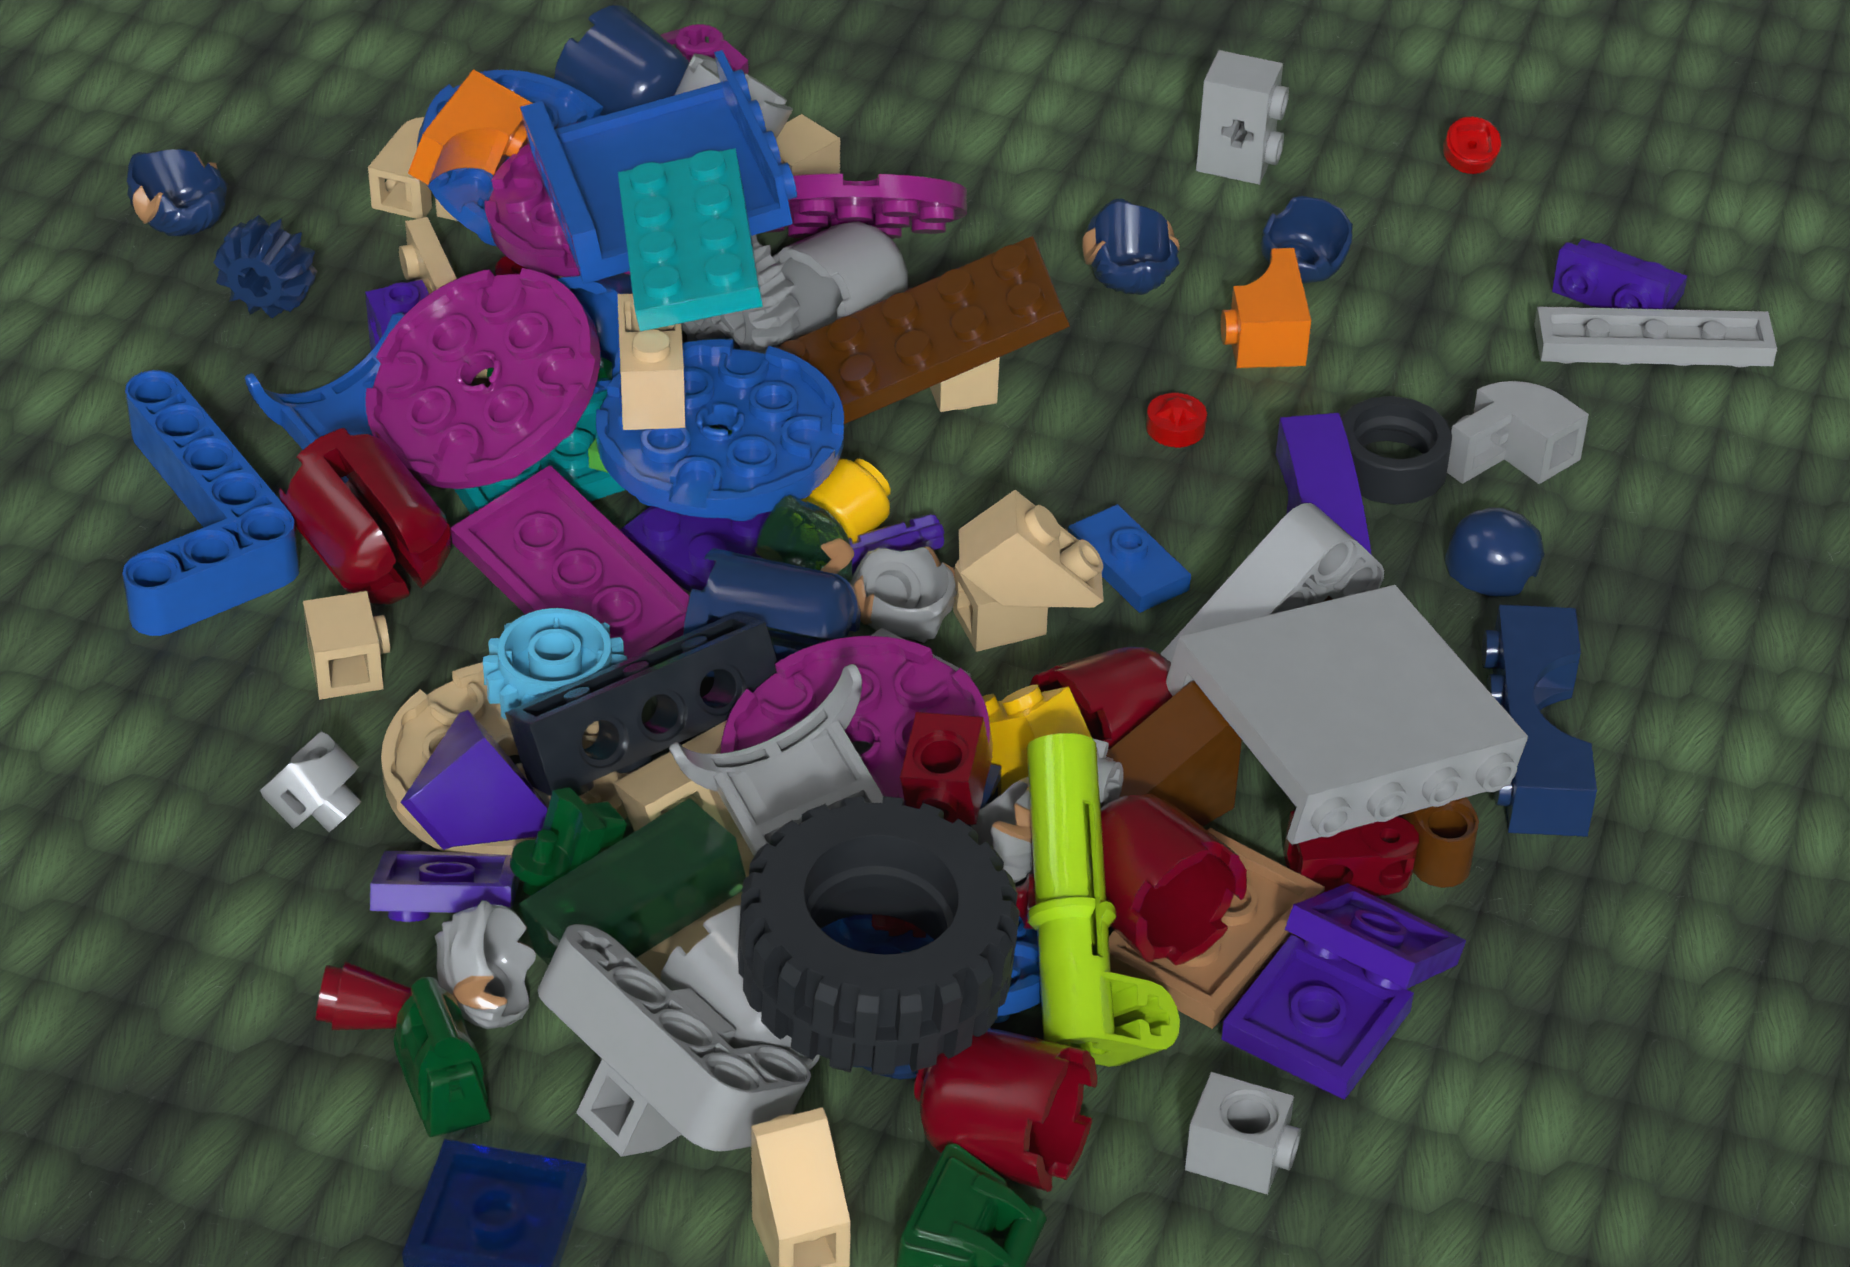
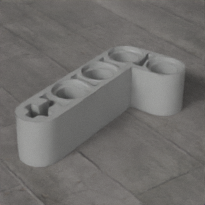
[1161,503,1384,662]
[537,924,811,1151]

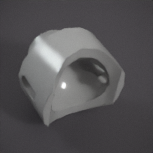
[260,731,361,832]

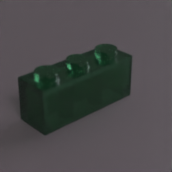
[519,798,746,966]

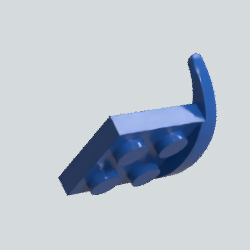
[245,313,404,483]

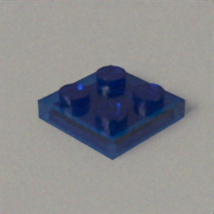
[402,1139,587,1267]

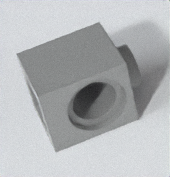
[1185,1072,1301,1195]

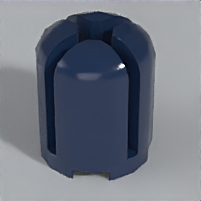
[683,548,861,678]

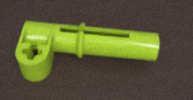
[1027,733,1180,1067]

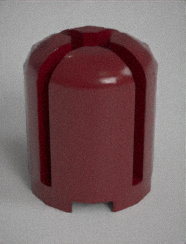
[279,428,451,605]

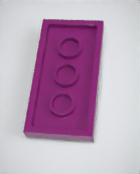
[450,465,690,659]

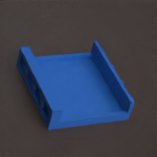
[520,50,797,284]

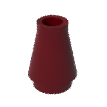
[315,961,412,1030]

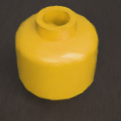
[799,459,891,546]

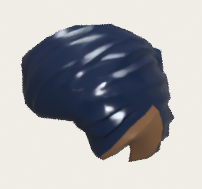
[127,149,228,236]
[1082,199,1180,295]

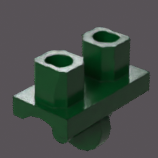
[510,787,627,928]

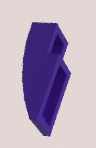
[1276,413,1372,555]

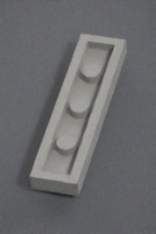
[1534,307,1777,367]

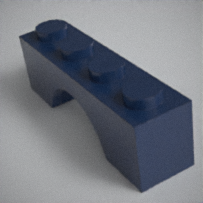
[1482,605,1597,837]

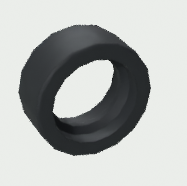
[1341,396,1452,505]

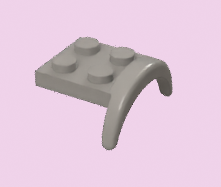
[669,664,883,856]

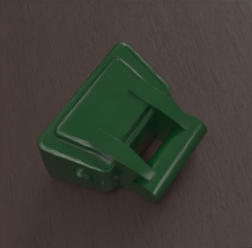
[394,977,491,1138]
[896,1143,1047,1267]

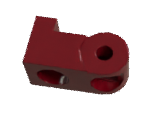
[1283,811,1419,896]

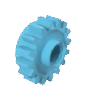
[483,608,627,720]

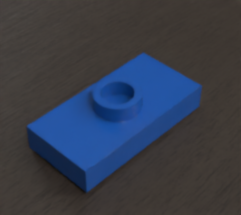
[1067,504,1191,613]

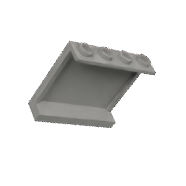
[1166,585,1528,845]

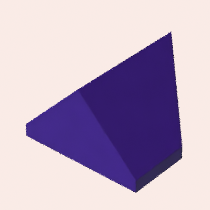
[401,710,548,850]

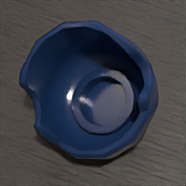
[1260,196,1353,284]
[1445,507,1545,597]

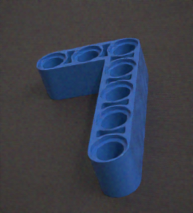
[122,370,300,636]

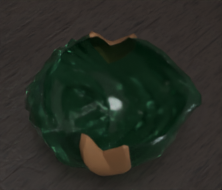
[755,495,854,583]

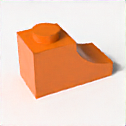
[408,69,532,185]
[1221,248,1311,368]

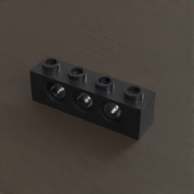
[505,612,778,797]

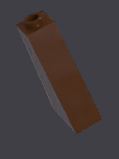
[1106,680,1242,827]

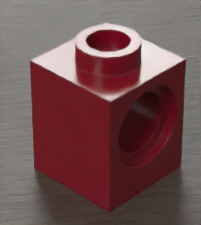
[900,712,991,825]

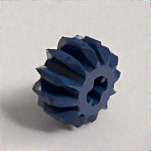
[213,215,317,319]

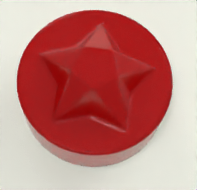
[1443,117,1501,174]
[1146,393,1207,448]

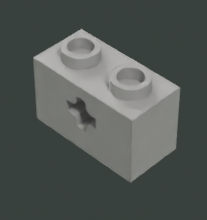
[1196,50,1289,185]

